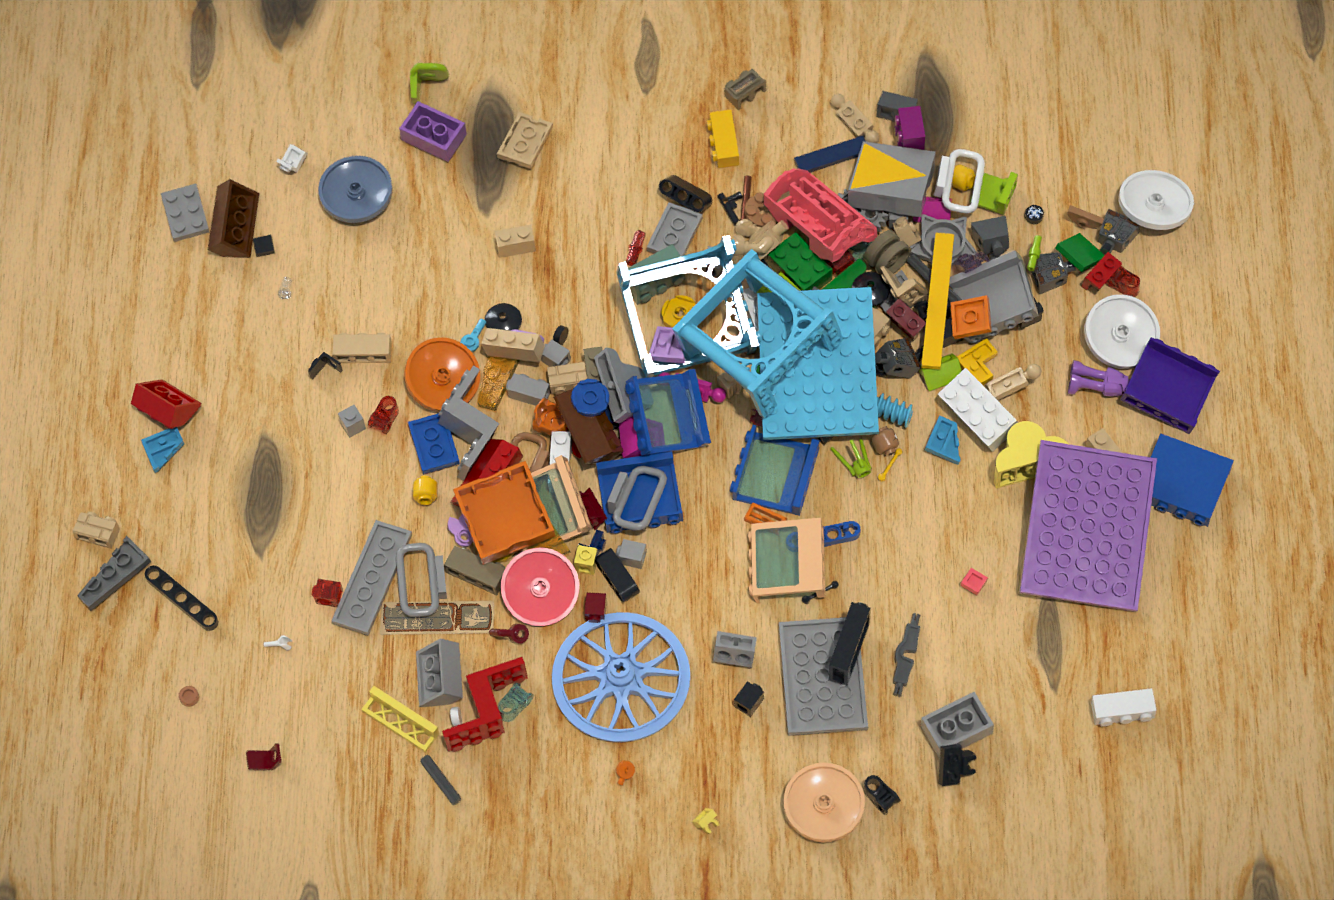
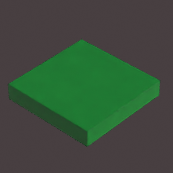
[1055,233,1105,272]

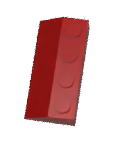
[450,439,523,507]

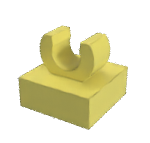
[691,808,719,833]

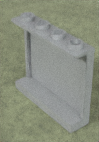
[949,250,1039,343]

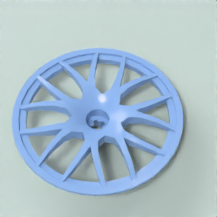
[552,612,690,742]

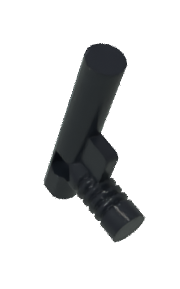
[717,191,743,226]

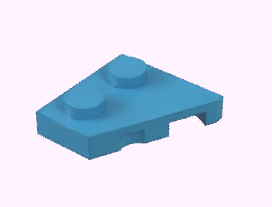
[924,415,961,465]
[141,427,184,473]

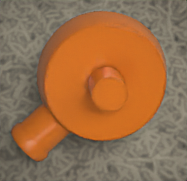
[616,760,635,785]

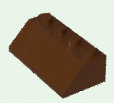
[208,179,260,258]
[553,388,624,464]

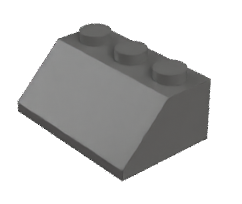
[416,638,463,707]

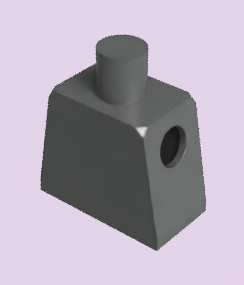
[971,216,1009,256]

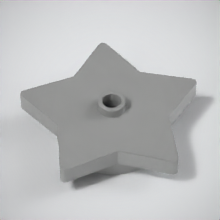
[910,214,978,268]

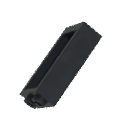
[829,602,871,686]

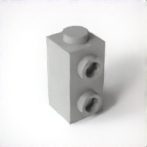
[506,373,551,406]

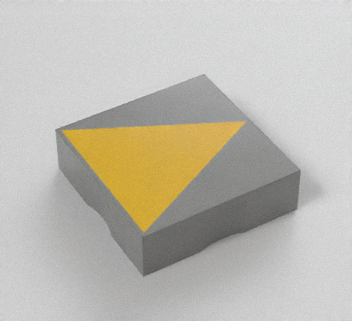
[848,141,936,217]

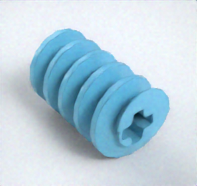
[877,393,913,428]

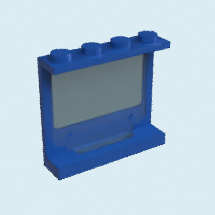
[625,369,711,455]
[730,425,820,516]

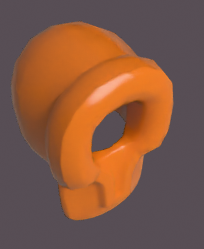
[532,398,569,436]

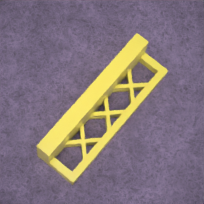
[361,686,440,753]

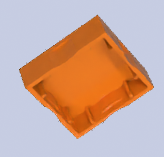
[453,461,555,565]

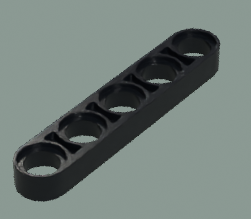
[145,565,219,631]

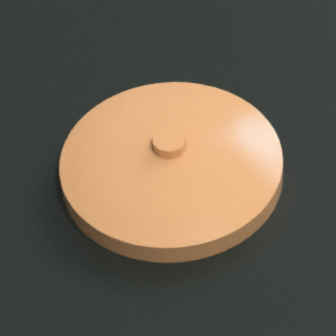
[784,763,865,842]

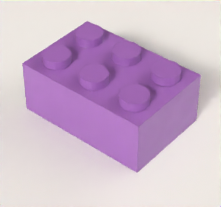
[399,101,467,162]

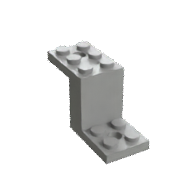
[438,365,499,481]

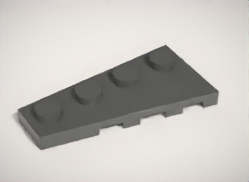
[77,536,151,611]

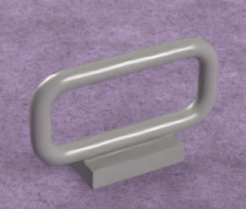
[607,466,667,531]
[396,543,447,617]

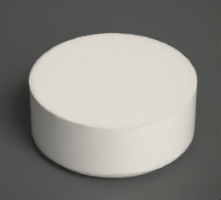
[450,707,462,726]

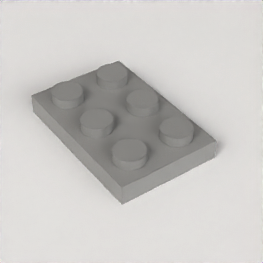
[161,184,210,242]
[647,202,703,256]

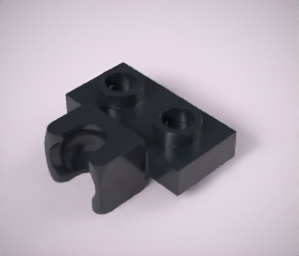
[938,744,977,787]

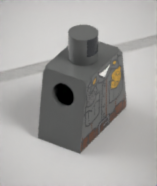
[1098,209,1140,255]
[1031,253,1076,294]
[875,338,921,378]

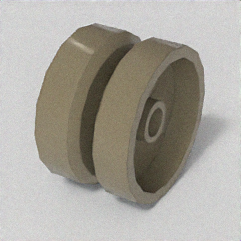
[864,230,911,275]

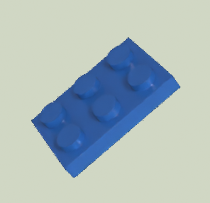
[408,413,460,474]

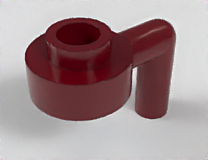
[489,624,529,644]

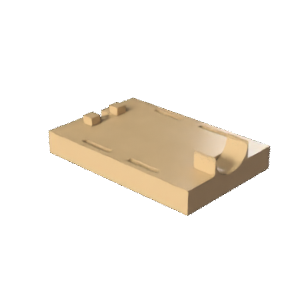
[497,112,553,169]

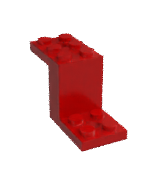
[442,657,528,752]

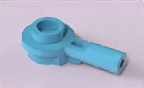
[460,319,486,352]

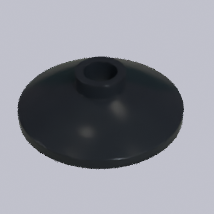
[852,272,889,306]
[485,303,522,331]

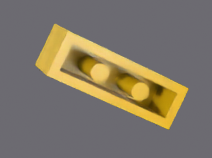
[707,110,740,168]

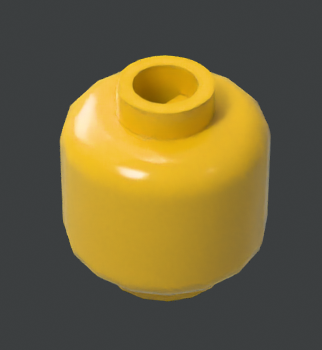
[951,164,976,191]
[413,475,438,505]

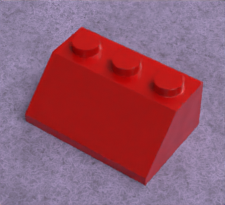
[131,379,201,429]

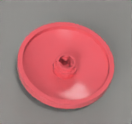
[501,548,579,626]

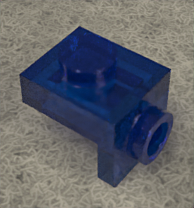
[577,530,606,556]

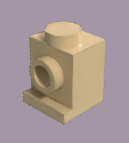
[892,216,922,247]

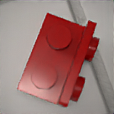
[1081,252,1122,291]

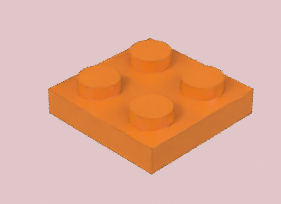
[951,295,992,339]

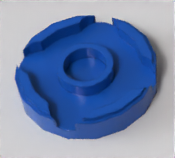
[571,379,609,417]

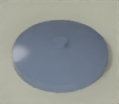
[318,156,393,223]

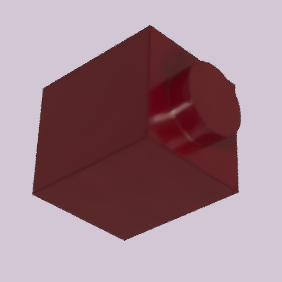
[584,592,607,623]

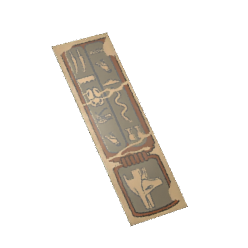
[380,601,494,635]

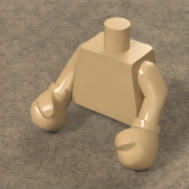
[731,219,788,260]

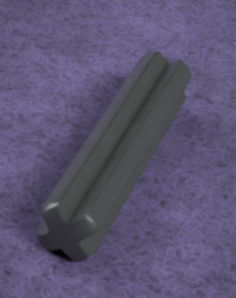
[420,755,461,805]

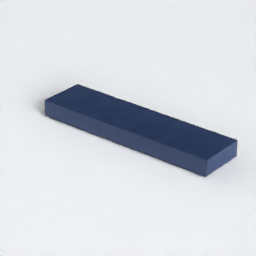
[794,136,866,173]

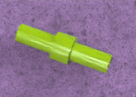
[1027,235,1042,271]

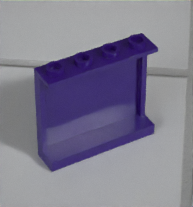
[1120,337,1220,434]

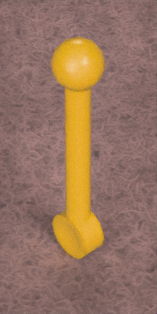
[878,448,903,482]

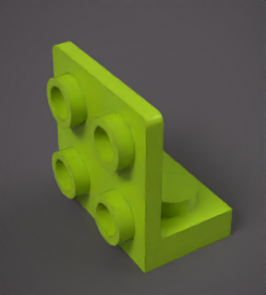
[970,172,1018,215]

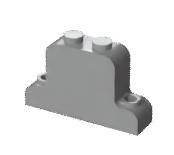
[594,347,653,423]

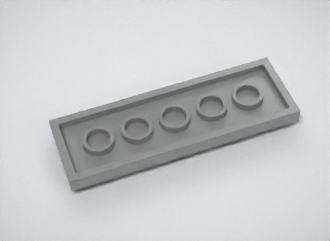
[331,520,412,635]

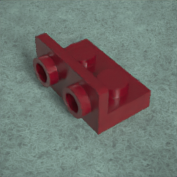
[886,299,926,341]

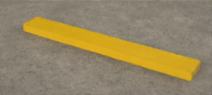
[921,233,954,370]

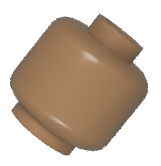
[871,426,899,456]

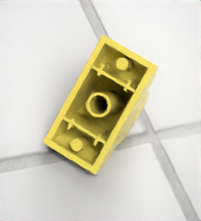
[994,421,1068,489]

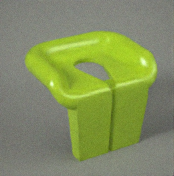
[410,63,449,105]

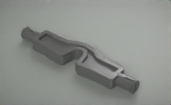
[893,613,920,697]

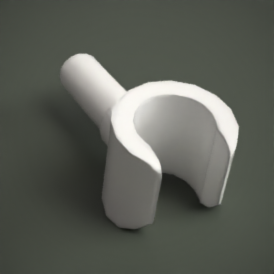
[264,635,292,650]

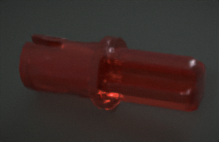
[625,230,646,266]

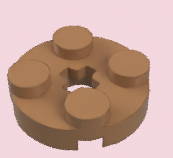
[744,192,778,227]

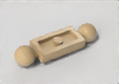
[831,94,879,143]
[987,364,1041,400]

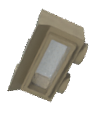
[724,68,766,110]

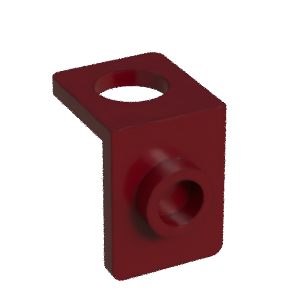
[246,743,281,770]

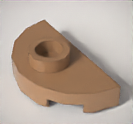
[1068,206,1104,228]

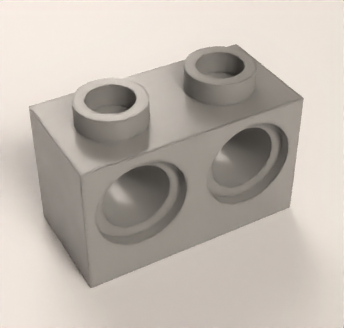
[713,631,757,668]

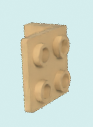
[880,266,929,307]

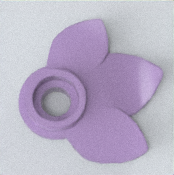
[448,514,473,547]

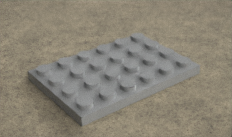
[779,617,868,736]

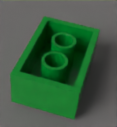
[767,232,833,291]

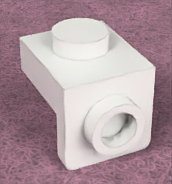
[276,144,308,173]

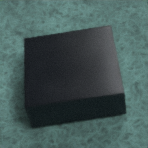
[253,235,275,257]

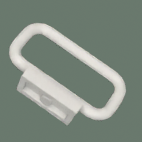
[934,149,985,213]

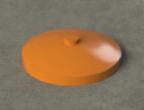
[404,337,480,412]

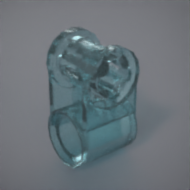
[498,683,534,722]

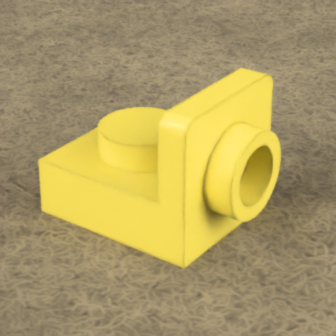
[574,545,597,575]

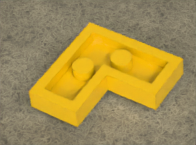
[957,338,998,385]

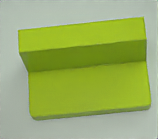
[919,353,962,391]

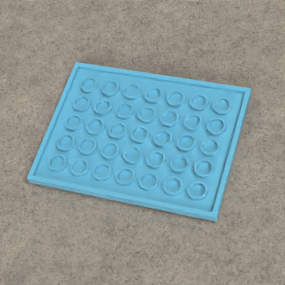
[757,287,879,440]

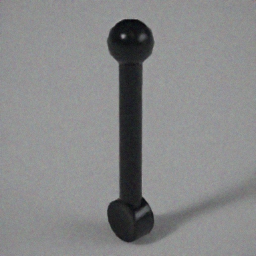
[802,581,839,604]

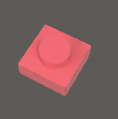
[961,568,988,595]

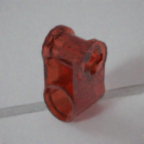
[1105,266,1140,297]
[368,396,399,435]

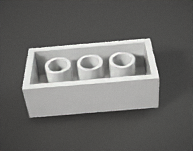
[938,368,1018,452]

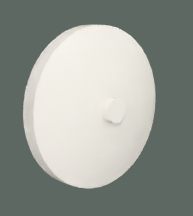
[1118,170,1194,230]
[1084,295,1160,369]

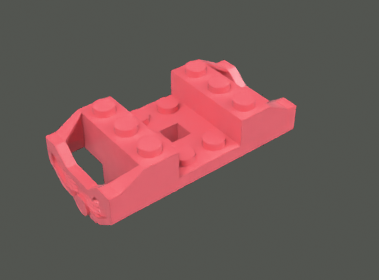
[764,168,877,263]

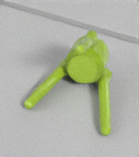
[830,439,872,478]

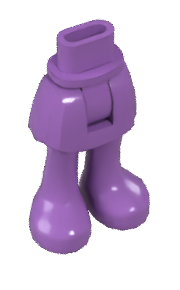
[1068,360,1130,396]

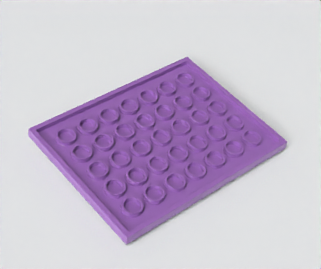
[1019,440,1157,612]

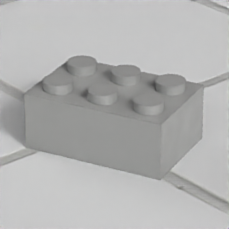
[921,692,994,759]

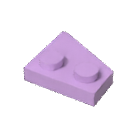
[649,326,685,364]

